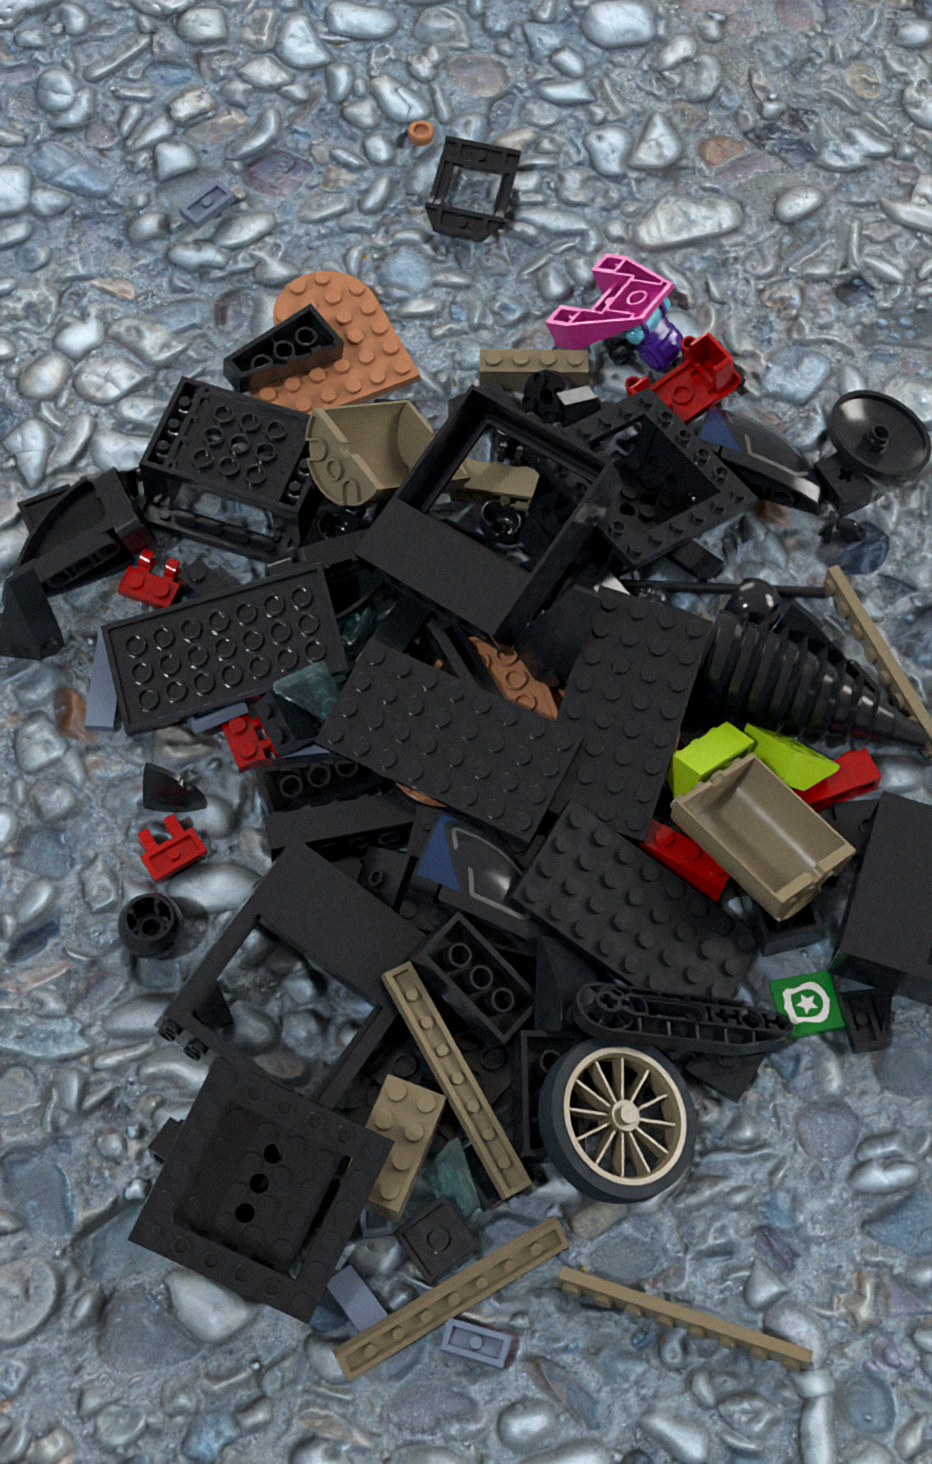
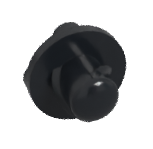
[522,369,572,424]

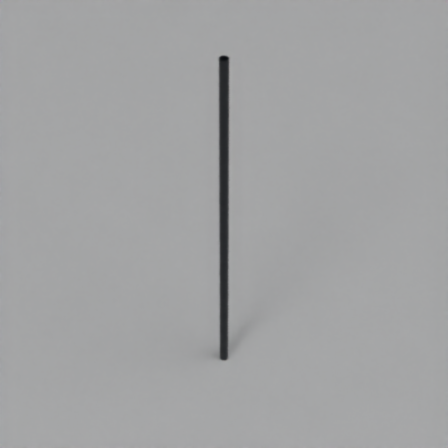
[564,577,825,598]

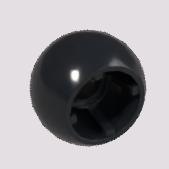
[724,577,782,631]
[118,893,184,959]

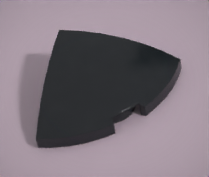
[143,762,208,813]

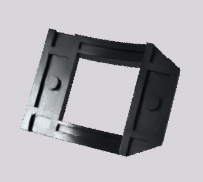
[425,135,521,242]

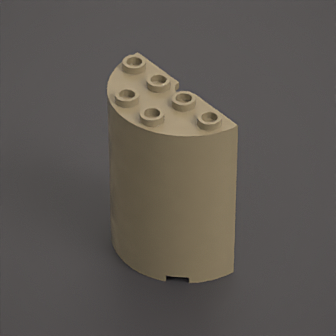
[305,400,471,506]
[670,753,856,922]

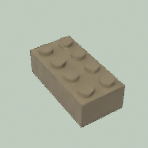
[342,1074,447,1223]

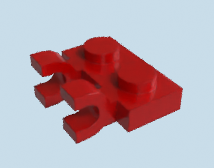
[117,549,182,609]
[137,813,208,884]

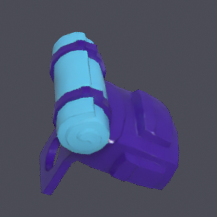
[619,297,683,372]

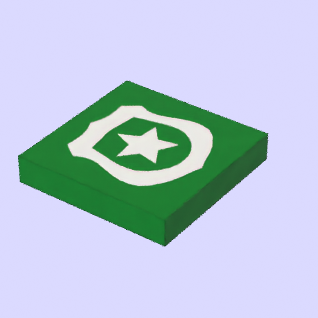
[768,970,845,1041]

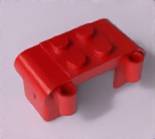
[625,332,742,426]

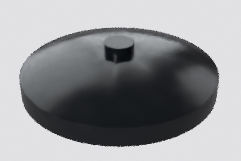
[827,390,932,482]

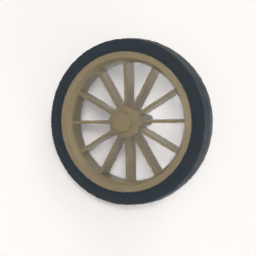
[538,1038,697,1204]

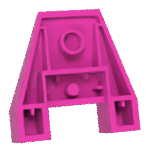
[545,253,675,350]

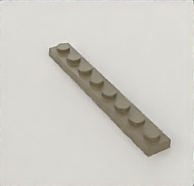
[823,564,932,762]
[381,961,533,1200]
[332,1216,569,1381]
[557,1266,813,1372]

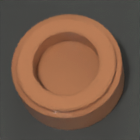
[408,120,434,146]

